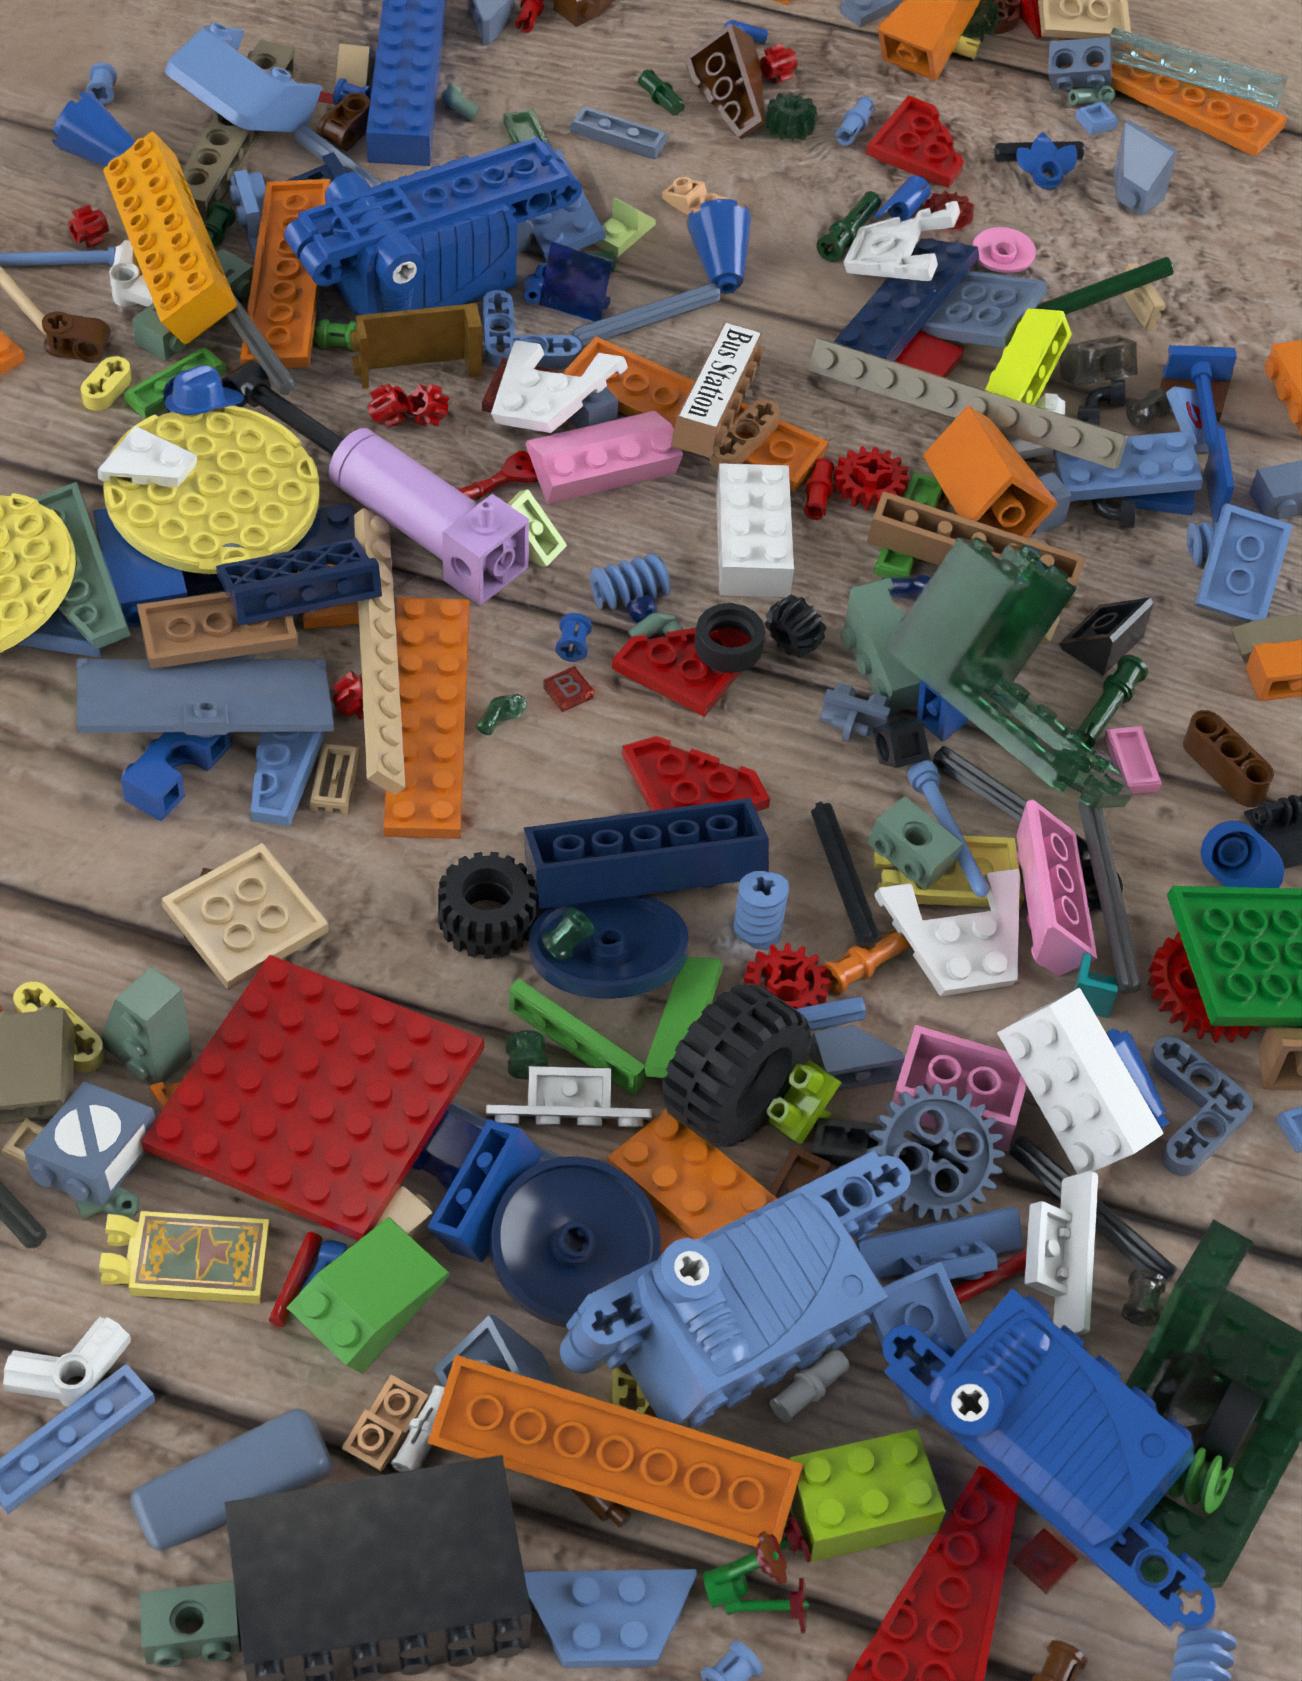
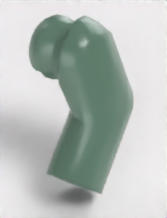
[442,84,480,121]
[1068,86,1115,106]
[628,613,683,639]
[75,1187,140,1219]

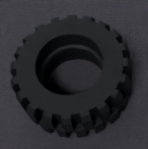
[662,984,812,1147]

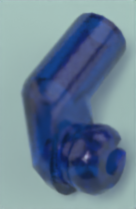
[882,574,933,600]

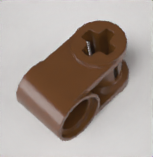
[317,93,370,151]
[42,311,111,363]

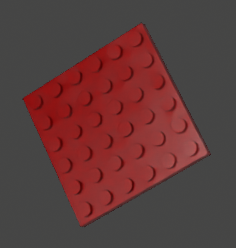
[141,954,485,1241]

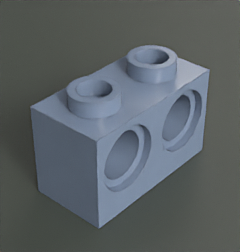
[1049,37,1112,91]

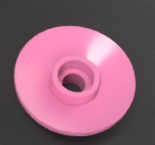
[972,227,1036,273]

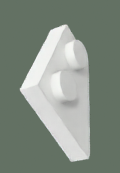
[98,426,197,487]

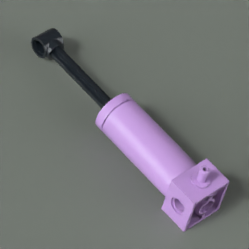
[221,360,529,606]

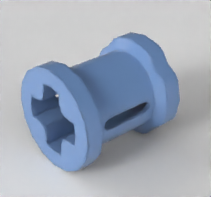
[86,62,117,104]
[700,1640,763,1681]

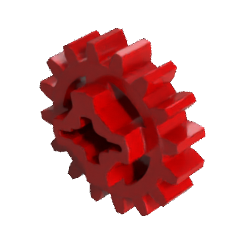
[833,446,909,511]
[743,943,830,1009]

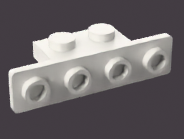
[486,1066,653,1127]
[1025,1171,1098,1336]

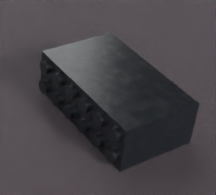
[225,1455,532,1681]

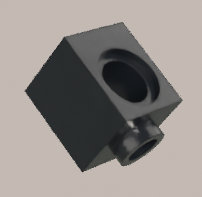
[872,719,930,768]

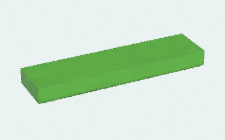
[873,472,944,584]
[644,957,723,1078]
[509,978,645,1096]

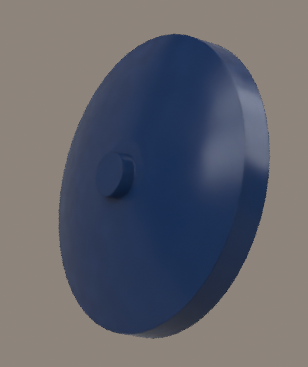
[529,895,688,999]
[489,1156,661,1327]

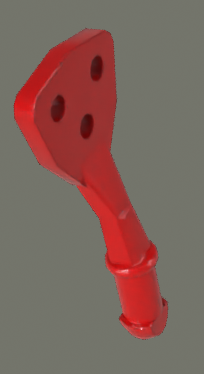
[457,450,539,499]

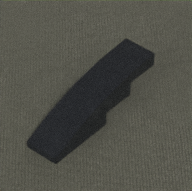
[812,1118,971,1192]

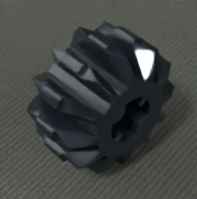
[764,594,827,658]

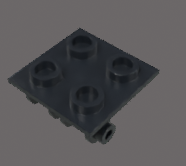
[1244,795,1302,869]

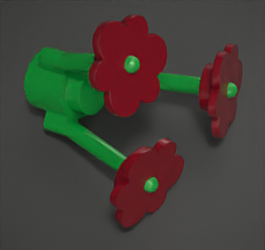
[703,1511,812,1633]

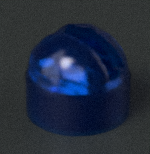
[626,595,657,624]

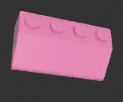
[526,411,683,504]
[1016,799,1097,977]

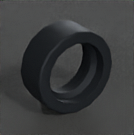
[694,603,765,673]
[1194,1380,1264,1471]

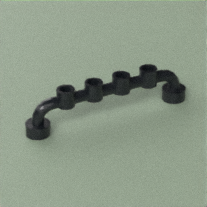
[1078,380,1135,528]

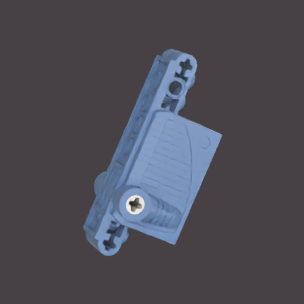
[560,1150,911,1428]

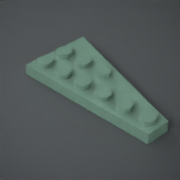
[34,482,131,649]

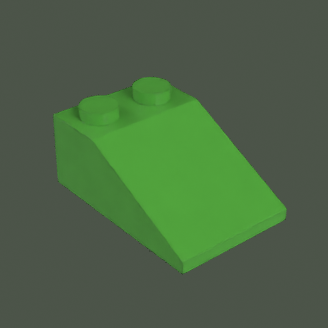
[287,1217,450,1374]

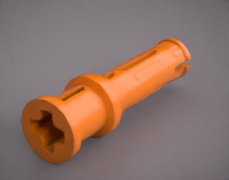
[821,918,923,995]

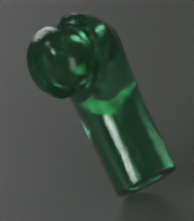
[476,693,527,735]

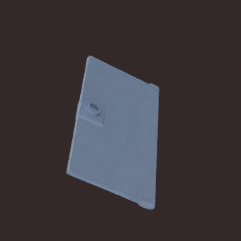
[76,658,334,738]

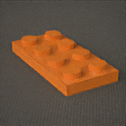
[607,1108,777,1239]

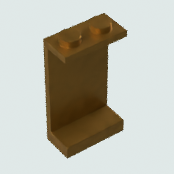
[350,303,482,389]

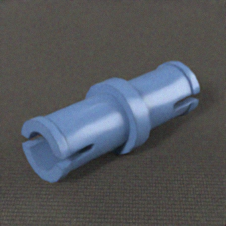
[835,96,876,145]

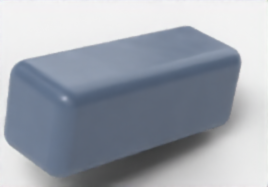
[130,1408,334,1550]

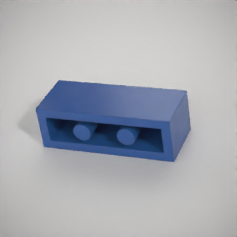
[427,1119,543,1262]

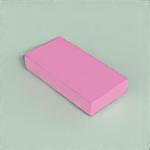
[1104,726,1162,795]

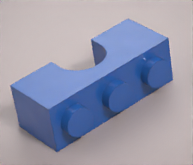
[121,732,231,821]

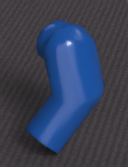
[724,20,768,44]
[524,264,554,303]

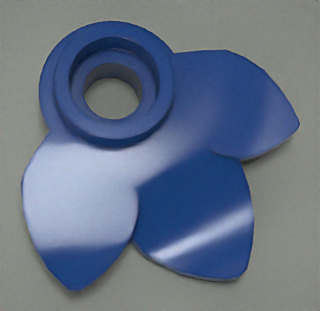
[1016,132,1077,190]

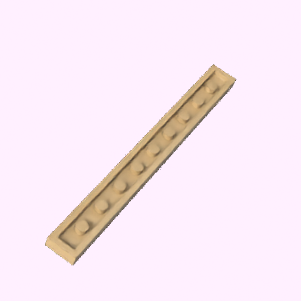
[354,507,406,795]

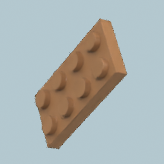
[137,592,298,669]

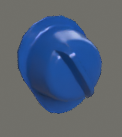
[165,365,244,415]
[1200,820,1285,888]

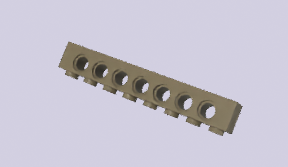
[181,40,296,220]

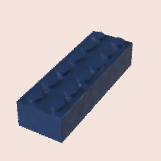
[523,798,769,909]

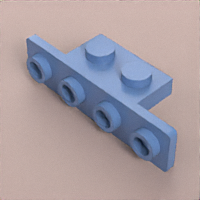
[230,170,266,262]
[856,1207,1023,1280]

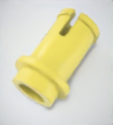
[953,35,981,60]

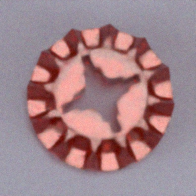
[924,190,974,229]

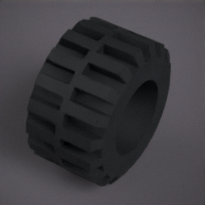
[438,852,537,959]

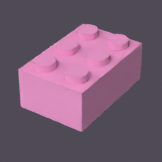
[889,1025,1027,1151]

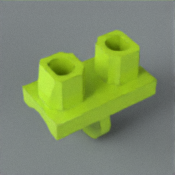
[766,1060,842,1144]

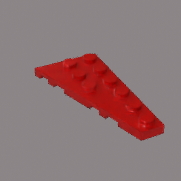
[846,1466,1019,1681]

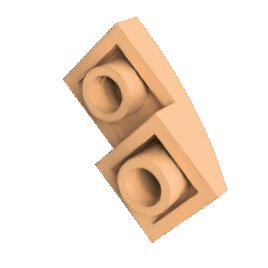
[661,177,731,215]
[342,1374,429,1471]

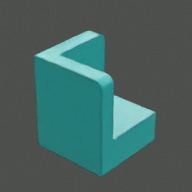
[1073,953,1118,1018]

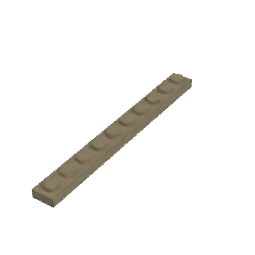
[807,338,1129,469]

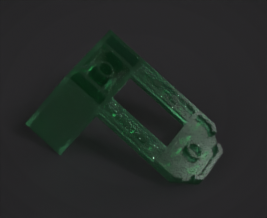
[885,537,1133,808]
[1125,1219,1302,1596]

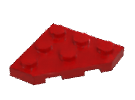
[866,95,964,188]
[612,628,751,717]
[622,736,770,811]

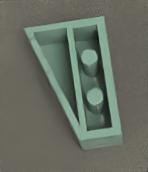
[841,577,929,714]
[101,966,192,1085]

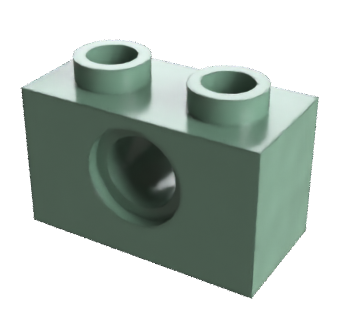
[867,796,963,890]
[140,1581,241,1667]

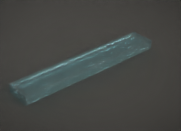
[1110,28,1288,109]

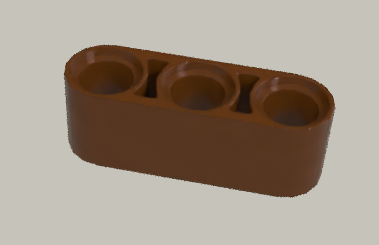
[1183,710,1274,807]

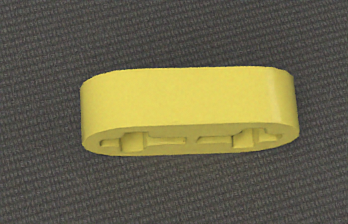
[81,356,132,411]

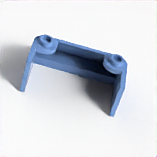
[165,22,322,132]

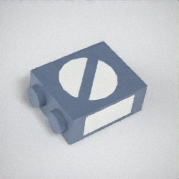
[24,1081,156,1207]

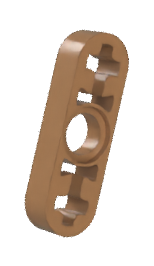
[710,399,780,470]

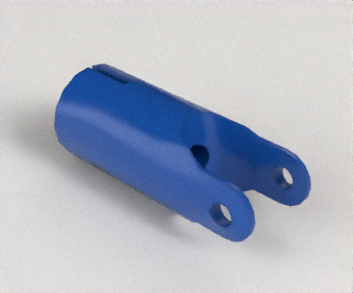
[874,175,931,222]

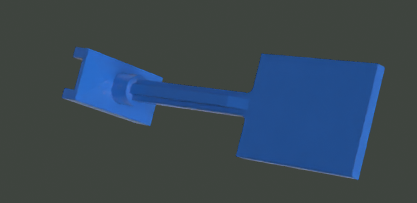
[1163,345,1237,524]

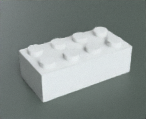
[716,463,794,598]
[997,987,1164,1174]

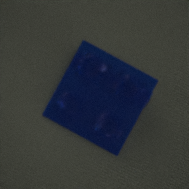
[539,242,613,322]

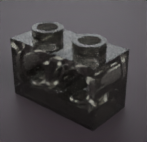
[1059,335,1138,386]

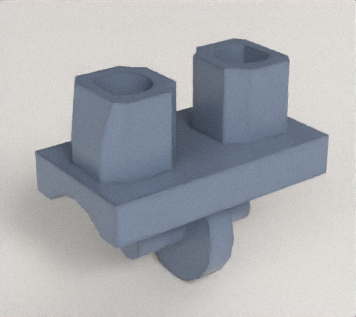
[820,683,891,742]

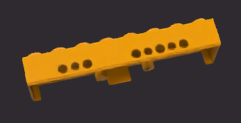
[103,131,237,345]

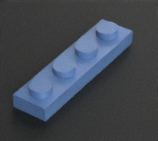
[0,1364,155,1515]

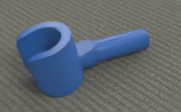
[301,1240,347,1291]

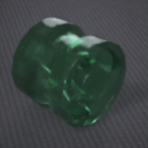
[505,1030,548,1080]

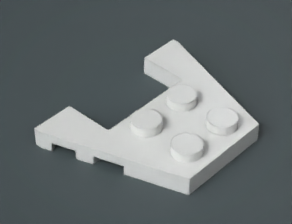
[843,201,960,281]
[491,340,628,433]
[874,869,1020,997]

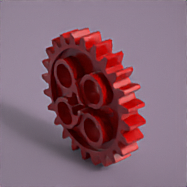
[1148,931,1261,1043]

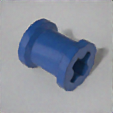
[333,78,372,106]
[555,613,592,662]

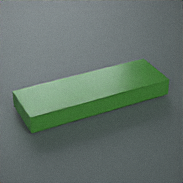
[124,347,227,419]

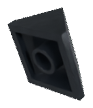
[1059,597,1154,676]

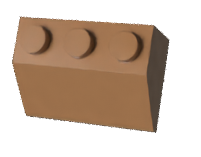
[1258,1026,1302,1090]

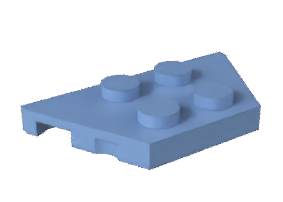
[524,1569,697,1668]

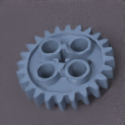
[867,1084,1004,1222]

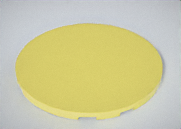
[103,406,320,574]
[0,493,76,653]

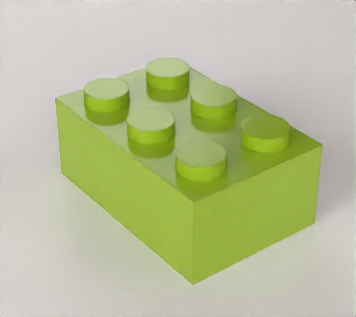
[789,1429,946,1563]

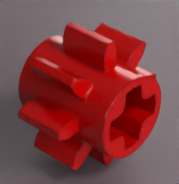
[760,43,798,84]
[68,204,109,248]
[367,383,409,428]
[407,383,450,427]
[333,671,364,720]

